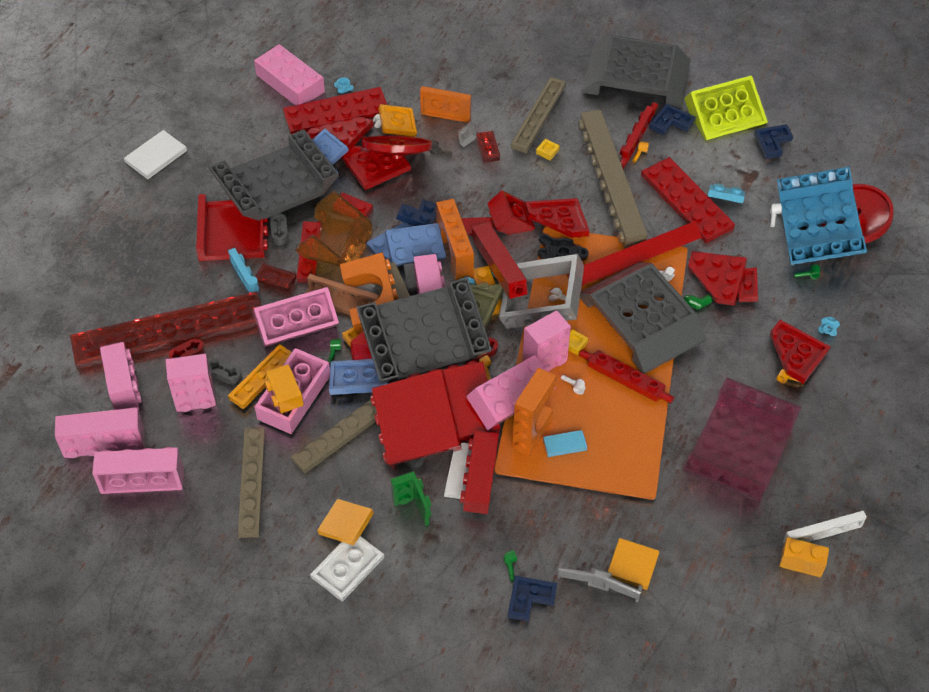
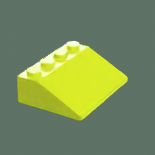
[684,75,768,141]

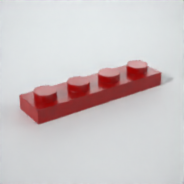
[296,221,322,283]

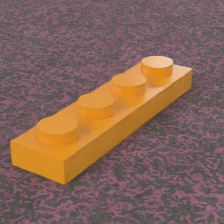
[228,344,292,410]

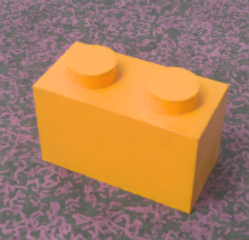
[264,364,304,414]
[779,537,829,578]

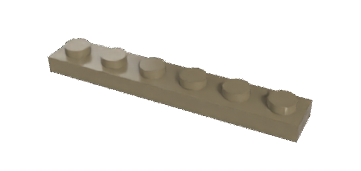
[511,77,566,154]
[291,400,377,474]
[238,427,265,538]

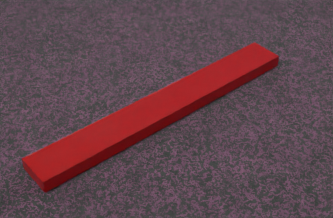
[567,221,702,286]

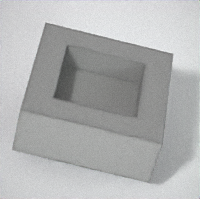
[458,122,477,147]

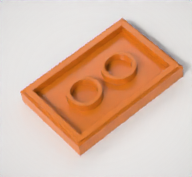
[420,86,471,123]

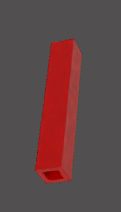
[472,222,528,299]

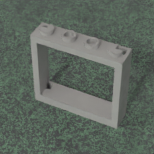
[499,254,584,329]

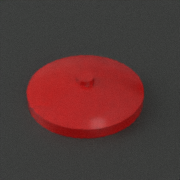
[362,135,432,159]
[820,184,894,243]

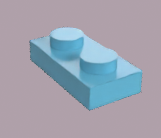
[708,184,745,203]

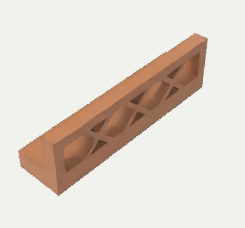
[306,274,379,315]

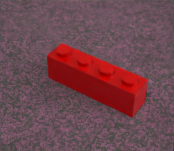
[460,431,499,514]

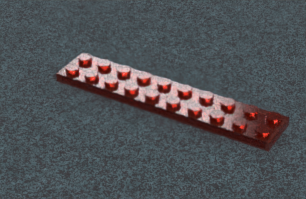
[70,291,261,370]

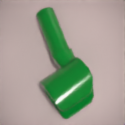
[794,265,820,279]
[327,339,341,365]
[503,550,517,582]

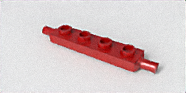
[619,102,658,169]
[579,349,675,404]

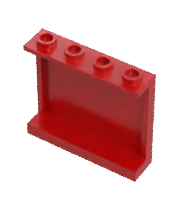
[196,194,268,261]
[406,361,500,442]
[370,369,463,468]

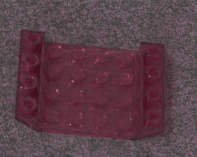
[682,377,801,503]

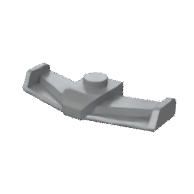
[557,562,643,602]

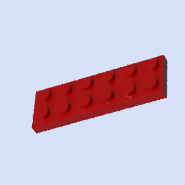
[283,87,387,135]
[641,157,735,243]

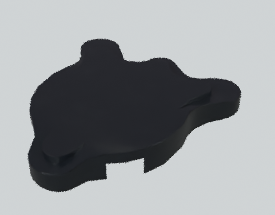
[538,233,589,261]

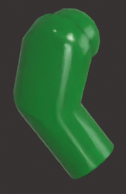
[683,295,712,310]

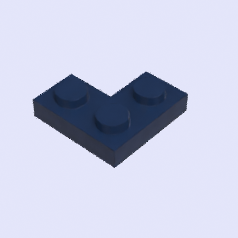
[649,103,696,135]
[754,124,793,159]
[396,199,436,226]
[507,575,557,622]

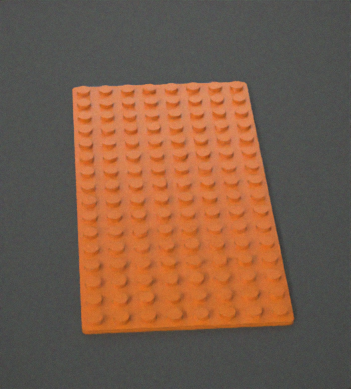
[495,227,688,500]

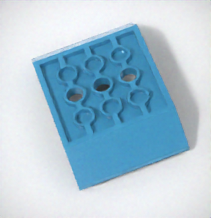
[777,167,867,265]

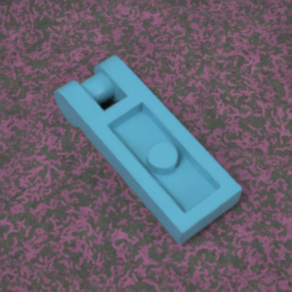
[228,248,260,296]

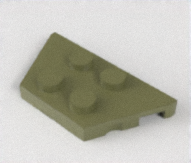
[470,283,504,329]

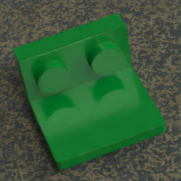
[391,471,432,526]

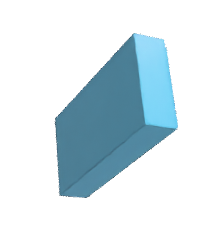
[543,430,587,457]

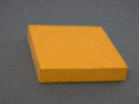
[379,104,417,137]
[317,499,374,545]
[608,538,660,590]

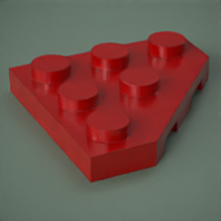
[307,117,374,150]
[341,146,411,190]
[525,198,590,238]
[688,251,747,306]
[770,319,831,384]

